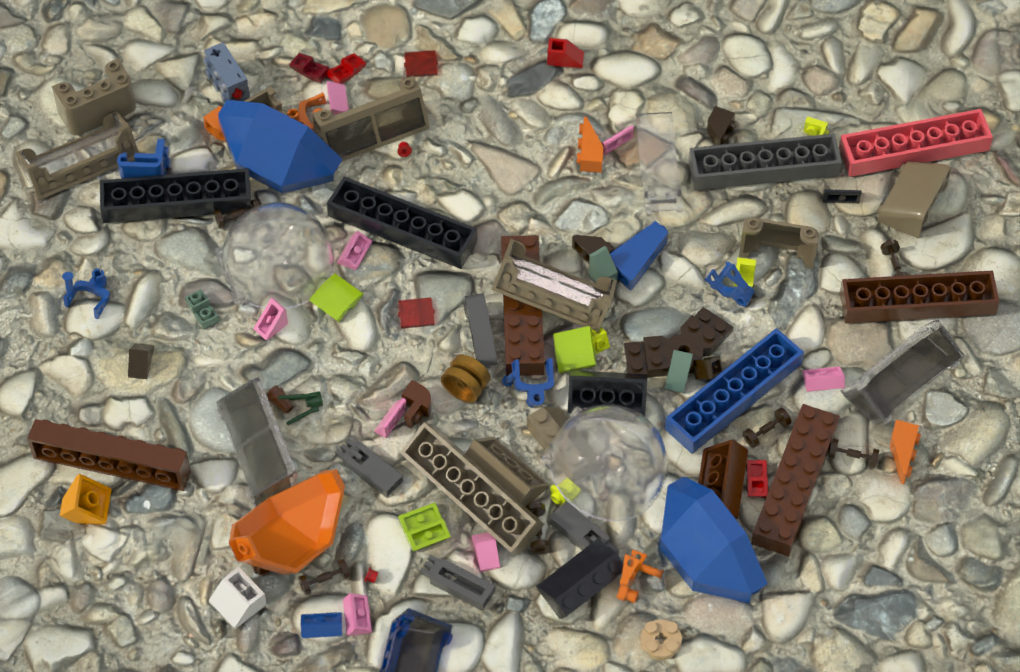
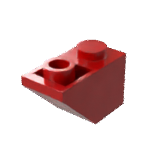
[547,38,584,68]

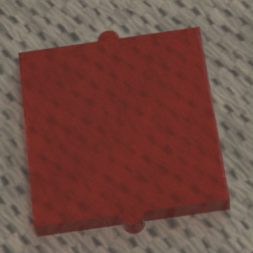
[404,50,438,78]
[398,297,435,329]

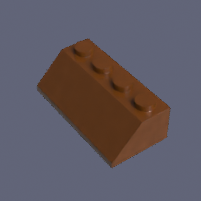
[698,439,748,519]

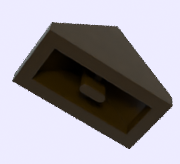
[128,343,154,379]
[693,355,722,380]

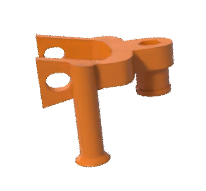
[287,92,326,133]
[617,549,664,604]

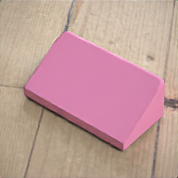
[326,81,349,115]
[602,125,634,155]
[337,230,372,270]
[802,366,845,392]
[374,398,407,438]
[343,593,372,636]

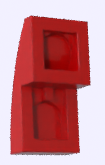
[326,53,366,84]
[746,460,768,497]

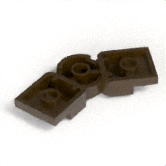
[624,307,734,378]

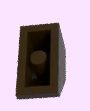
[572,235,614,264]

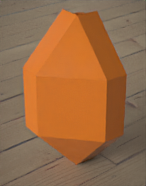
[229,469,345,575]

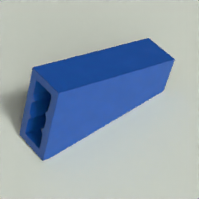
[610,221,668,291]

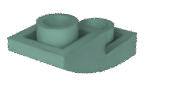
[184,289,220,330]
[664,350,693,393]

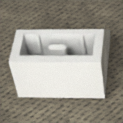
[209,567,267,629]

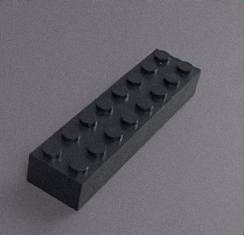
[100,168,252,223]
[327,176,478,269]

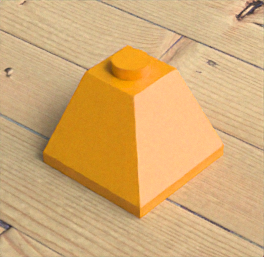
[60,474,112,525]

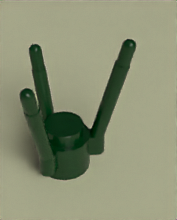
[278,391,323,425]

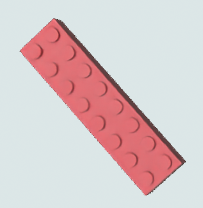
[839,109,993,177]

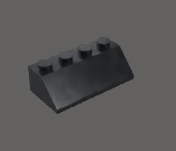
[567,370,647,417]
[536,539,624,619]

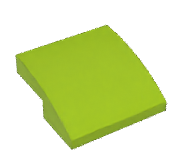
[309,273,364,322]
[553,326,597,374]
[398,502,451,552]

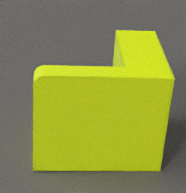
[734,257,756,288]

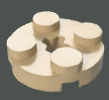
[640,619,682,660]

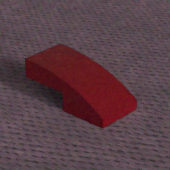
[289,53,329,84]

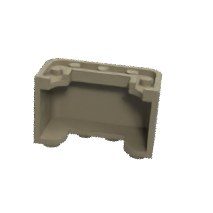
[52,58,136,136]

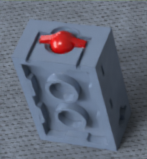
[203,42,250,104]

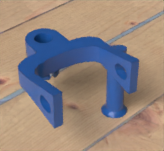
[704,262,755,307]
[62,268,110,319]
[502,358,554,408]

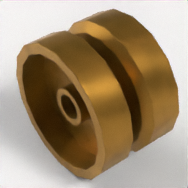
[441,354,491,403]

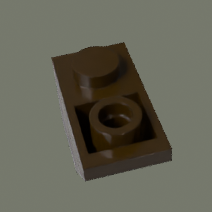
[707,106,737,145]

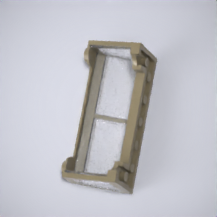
[15,111,139,200]

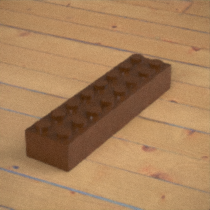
[501,235,545,376]
[840,270,999,323]
[751,404,840,557]
[27,419,191,491]

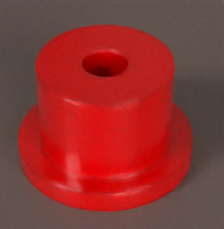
[397,142,412,157]
[364,567,379,583]

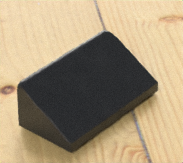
[822,189,862,203]

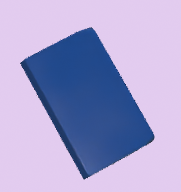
[300,612,342,638]

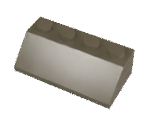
[527,407,604,483]
[465,437,550,506]

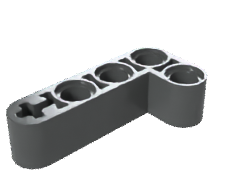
[463,293,497,367]

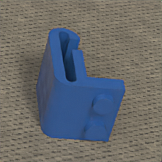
[117,139,171,178]

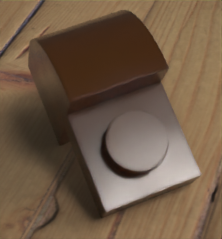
[402,380,432,429]

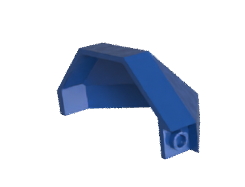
[218,100,343,193]
[660,476,768,603]

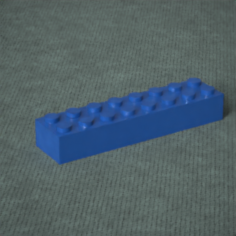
[665,328,804,454]

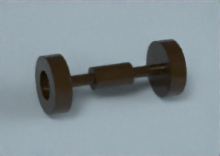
[214,198,262,229]
[880,240,910,276]
[743,408,792,448]
[829,438,879,469]
[526,502,550,554]
[298,559,351,596]

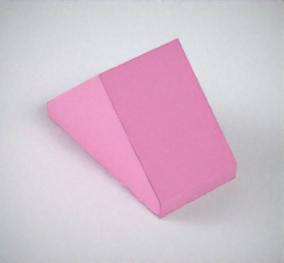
[253,298,288,340]
[472,532,500,572]

